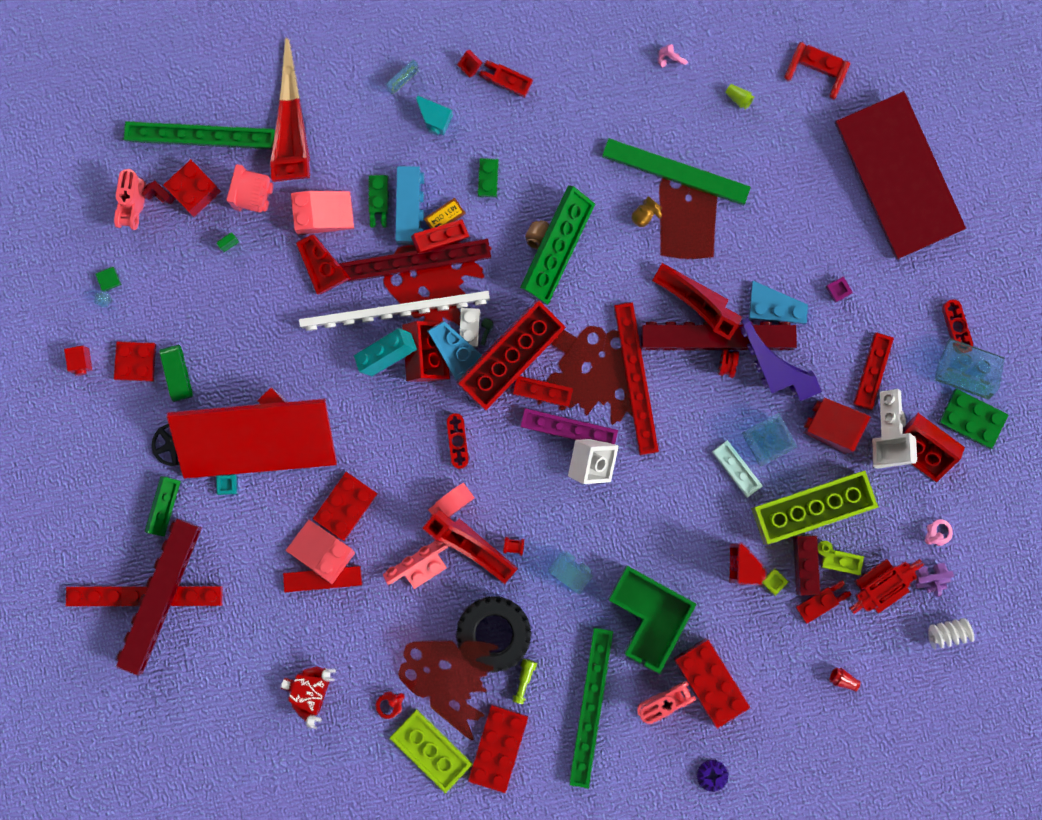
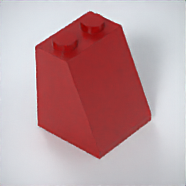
[804,397,871,454]

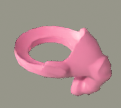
[658,44,688,67]
[925,519,953,546]

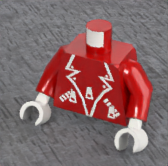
[281,666,336,729]

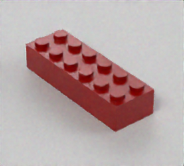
[456,300,566,410]

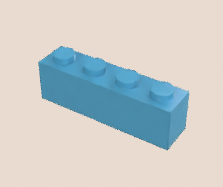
[396,166,425,245]

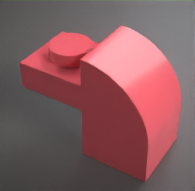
[428,483,475,518]

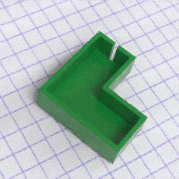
[608,566,697,674]

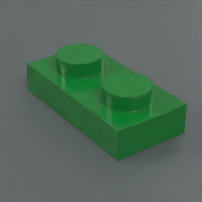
[478,158,499,198]

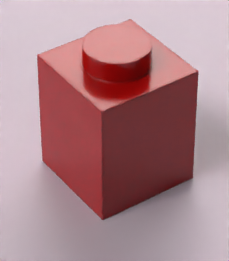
[64,346,92,376]

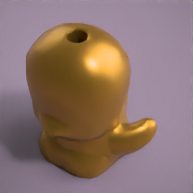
[631,196,662,227]

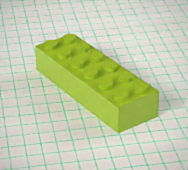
[751,471,878,545]

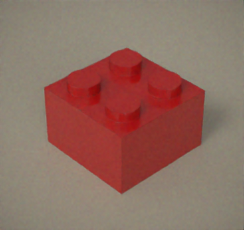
[163,159,221,217]

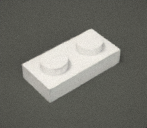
[459,308,480,347]

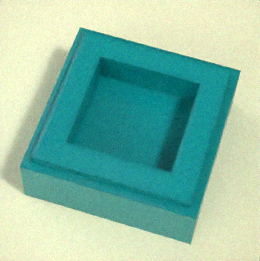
[216,475,237,495]

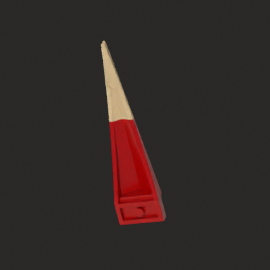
[270,37,310,182]

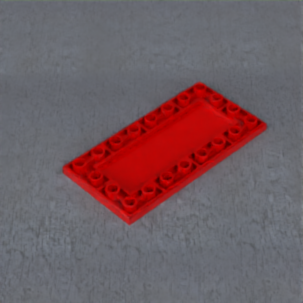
[167,399,337,479]

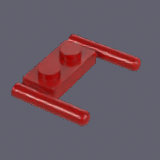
[784,42,851,100]

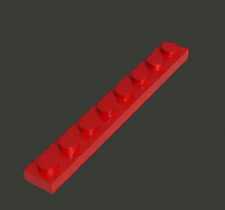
[66,586,223,606]

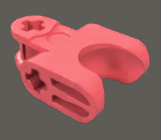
[114,169,146,230]
[637,681,696,724]

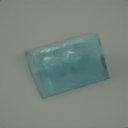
[935,338,1005,400]

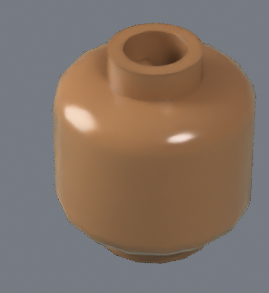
[525,220,549,249]

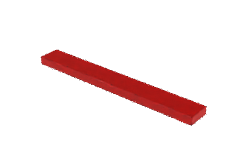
[614,302,659,455]

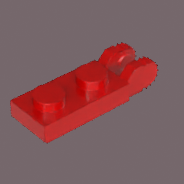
[479,60,533,98]
[796,580,852,624]

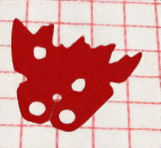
[383,243,492,326]

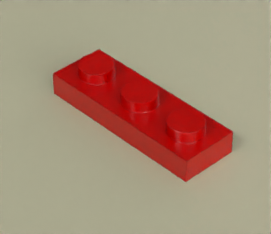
[411,219,469,254]
[513,376,573,408]

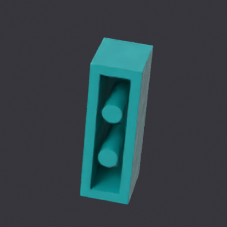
[354,328,417,376]

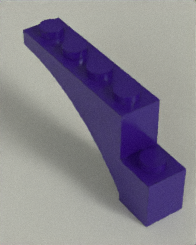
[740,317,822,401]

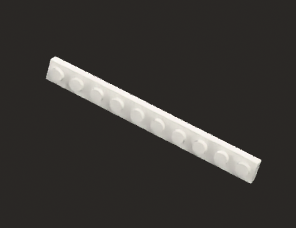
[299,291,490,331]

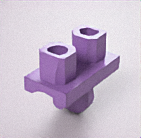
[914,563,954,597]

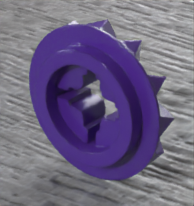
[697,760,729,792]

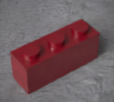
[793,536,820,595]

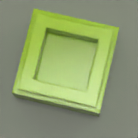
[762,568,789,596]

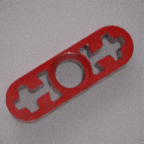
[942,299,973,354]
[447,413,469,469]

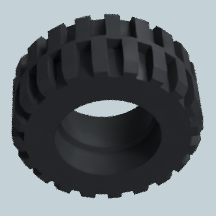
[456,596,531,673]

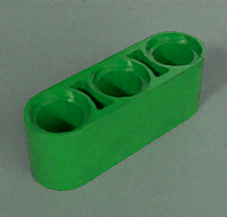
[160,344,193,402]

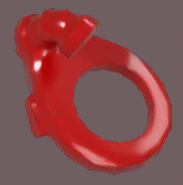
[376,692,405,719]

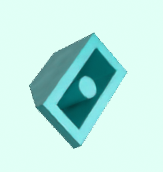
[416,95,453,136]

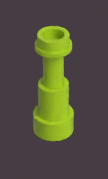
[512,658,537,704]

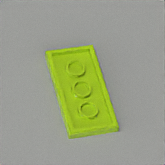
[389,709,473,793]

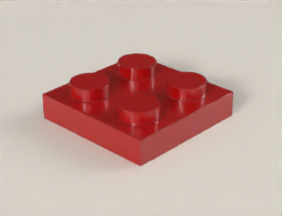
[114,342,156,382]

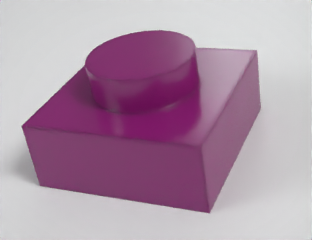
[826,276,853,303]

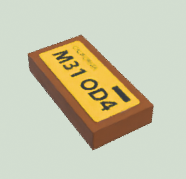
[424,198,466,229]

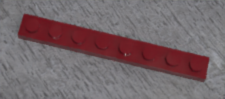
[339,239,491,283]

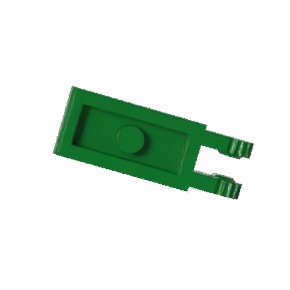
[369,175,388,228]

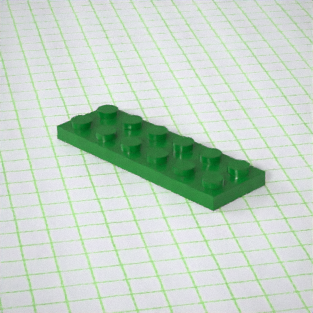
[520,185,595,305]

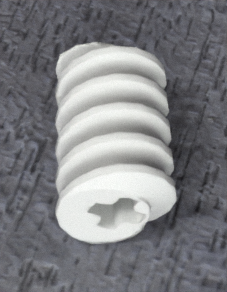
[928,618,974,650]

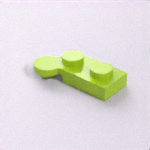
[818,541,864,576]

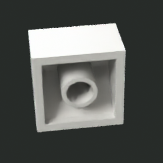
[568,439,619,484]

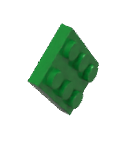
[939,389,1009,449]

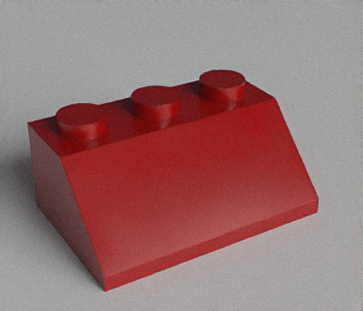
[402,321,450,382]
[903,413,965,483]
[729,543,766,585]

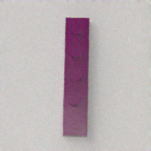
[520,408,618,444]

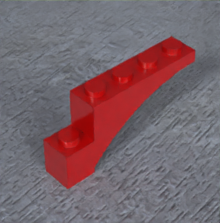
[652,263,742,340]
[423,510,518,584]

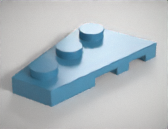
[749,281,808,324]
[427,321,482,381]

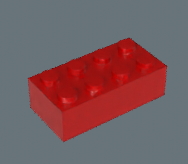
[673,638,751,729]

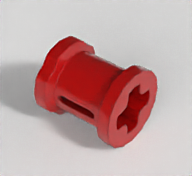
[503,537,525,556]

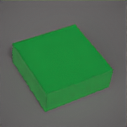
[217,233,240,253]
[96,267,121,292]

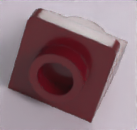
[142,180,176,205]

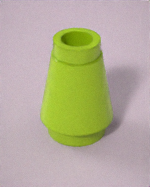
[725,84,754,109]

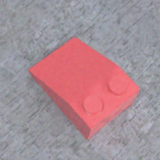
[291,191,354,235]
[285,520,355,584]

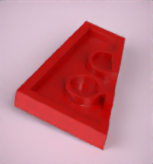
[296,235,351,295]

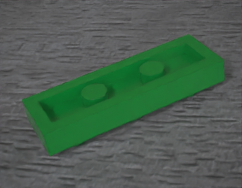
[144,476,181,537]

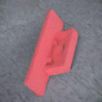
[383,540,450,589]

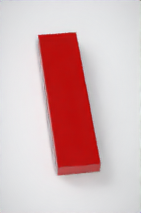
[853,332,894,411]
[283,566,362,593]

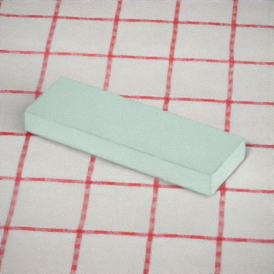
[712,440,762,498]

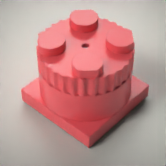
[226,164,273,213]

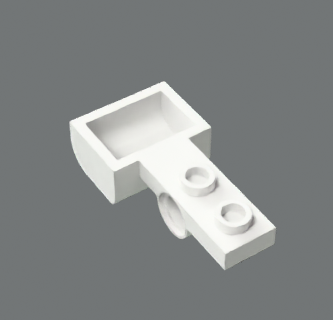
[872,389,917,469]

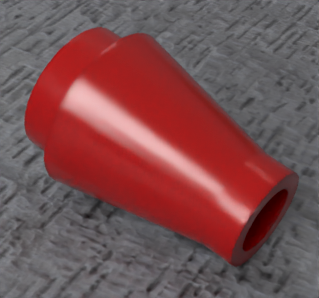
[830,668,861,691]

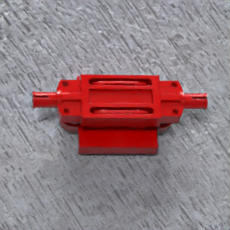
[849,559,924,615]

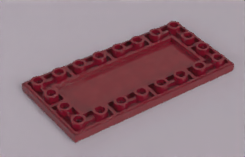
[834,91,966,260]

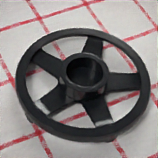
[152,424,180,466]

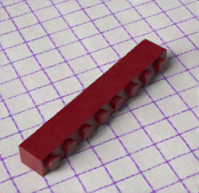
[641,322,797,350]
[116,518,203,676]

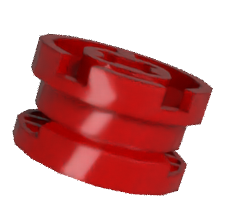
[718,349,739,378]

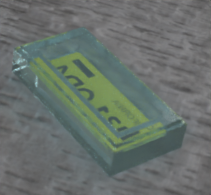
[386,59,419,94]

